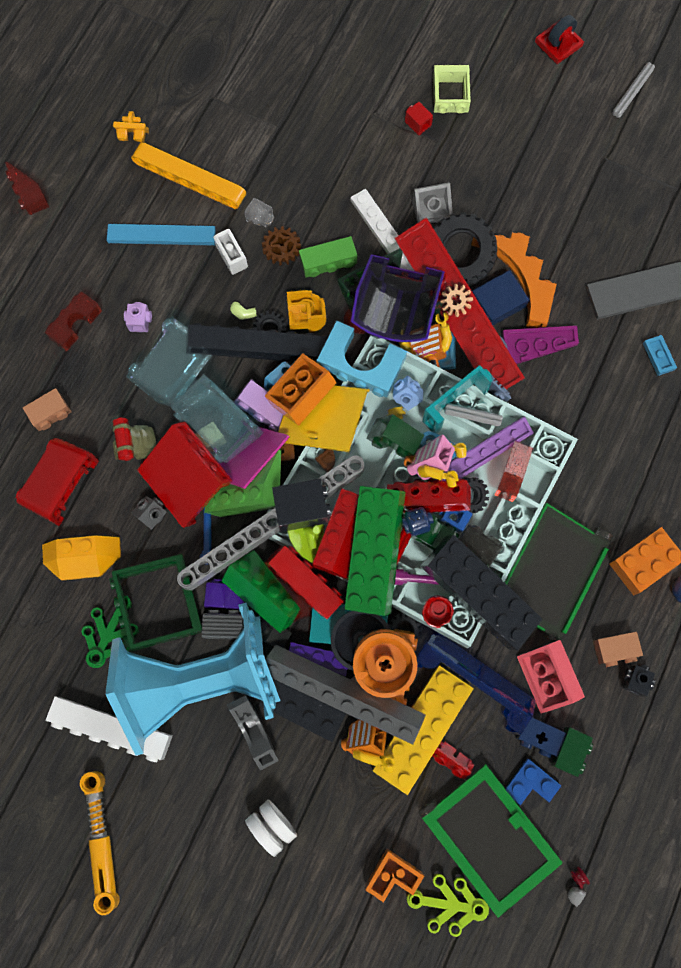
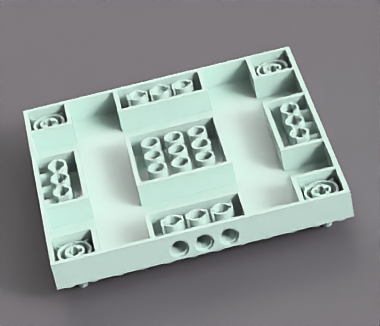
[258,334,578,648]

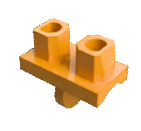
[113,111,149,142]

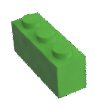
[299,236,357,278]

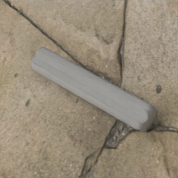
[445,403,503,426]

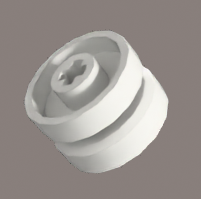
[245,800,297,857]

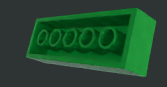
[345,486,406,616]

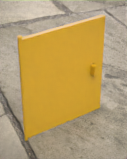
[278,385,370,452]

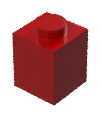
[405,102,433,136]

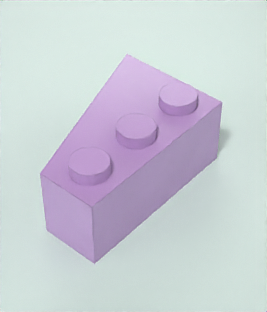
[233,380,283,432]

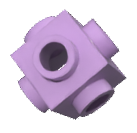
[124,302,152,332]

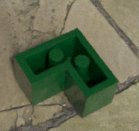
[366,414,424,458]

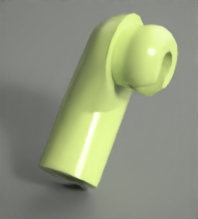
[230,302,257,320]

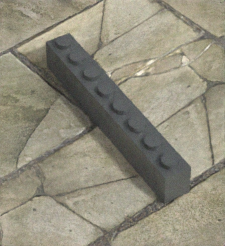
[266,645,426,745]

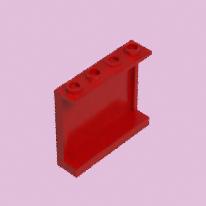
[137,422,233,528]

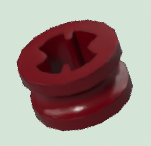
[570,866,590,889]

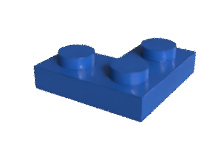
[505,759,561,806]

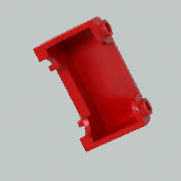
[16,438,99,526]

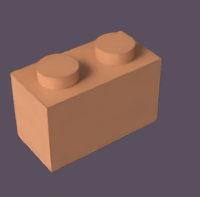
[23,388,72,431]
[593,632,643,667]

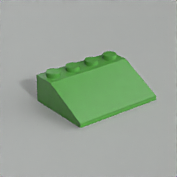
[204,450,281,517]

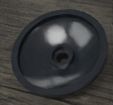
[331,611,390,671]

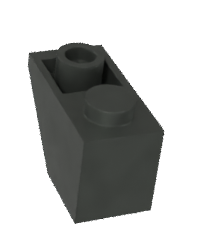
[254,614,292,648]

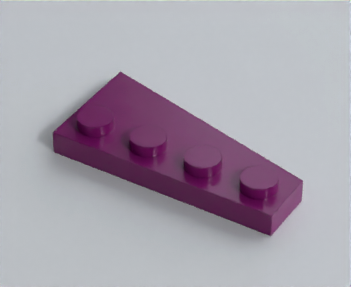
[502,326,579,364]

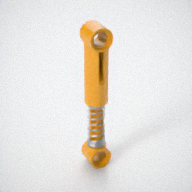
[80,771,119,915]

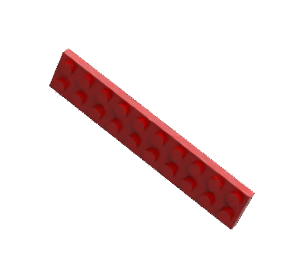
[395,217,525,389]

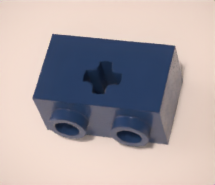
[516,716,566,758]

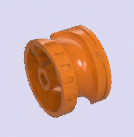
[353,629,417,698]

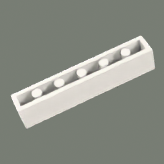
[46,697,173,762]

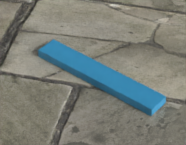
[107,224,216,245]

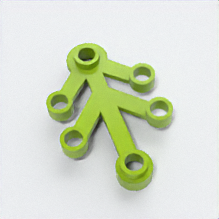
[407,873,489,937]

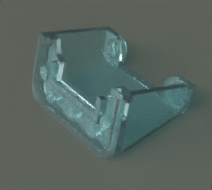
[126,317,212,406]
[171,374,264,463]

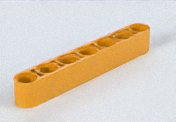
[131,142,246,209]

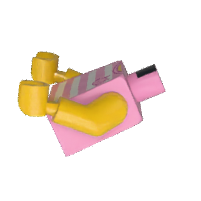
[407,434,467,487]

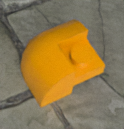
[287,290,326,333]

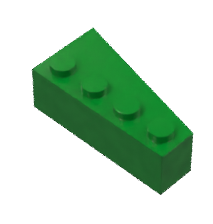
[222,551,300,633]

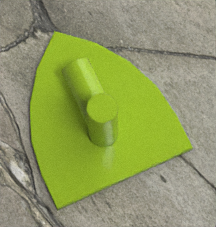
[287,524,324,563]

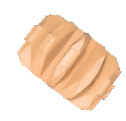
[440,284,473,317]

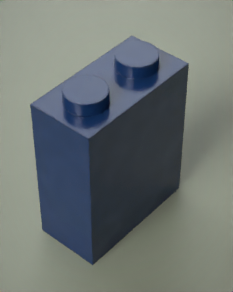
[472,271,529,325]

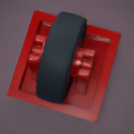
[535,15,584,64]

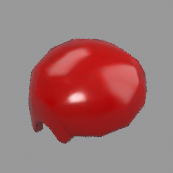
[422,595,454,628]

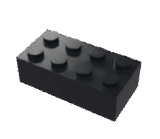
[259,678,346,742]

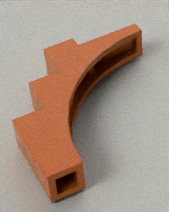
[471,232,557,328]

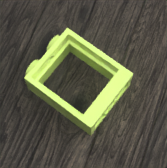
[433,65,470,113]

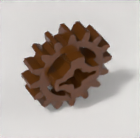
[262,226,301,266]

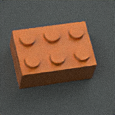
[265,353,336,426]
[610,527,681,596]

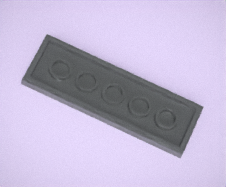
[586,262,681,320]

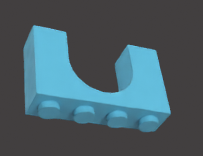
[317,321,407,398]

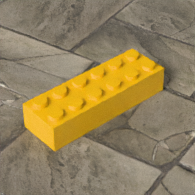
[372,666,474,795]

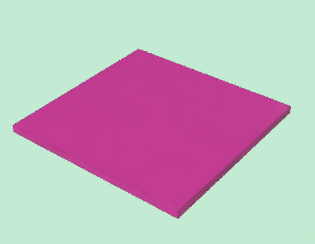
[218,425,289,489]

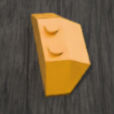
[42,536,121,580]

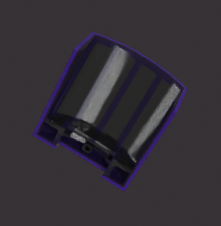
[351,254,445,342]

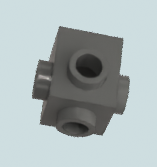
[131,495,167,530]

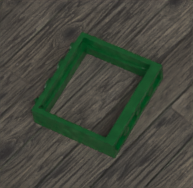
[109,554,202,652]

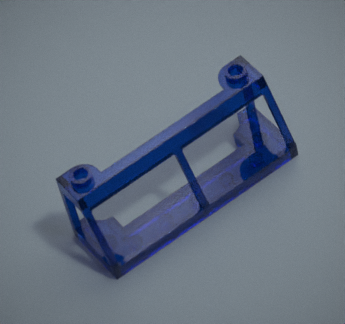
[416,631,536,735]

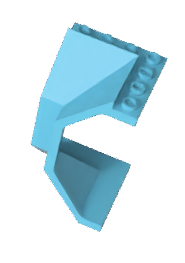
[105,603,280,756]

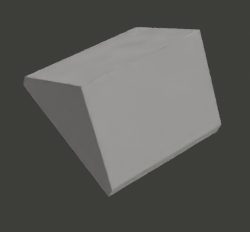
[412,182,453,223]

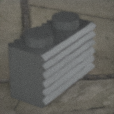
[202,610,244,640]

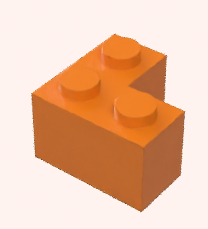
[365,849,424,903]

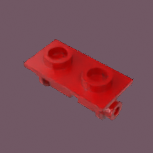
[432,741,474,779]

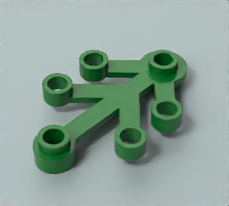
[82,595,139,668]

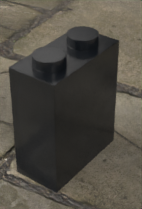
[272,478,332,532]

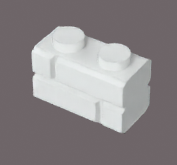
[213,229,248,275]

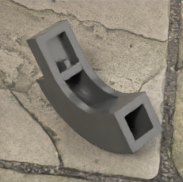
[227,695,279,771]

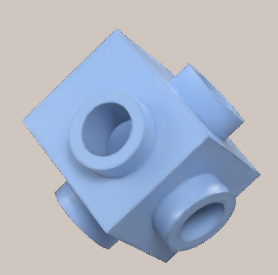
[393,376,423,411]

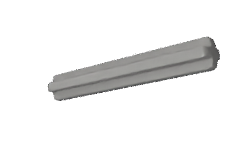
[612,62,655,118]

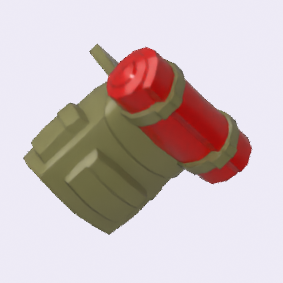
[112,418,156,461]

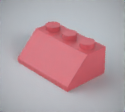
[517,640,585,714]

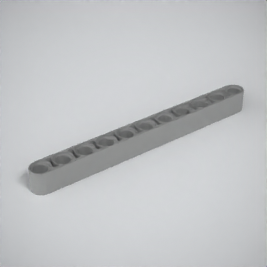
[177,456,364,590]

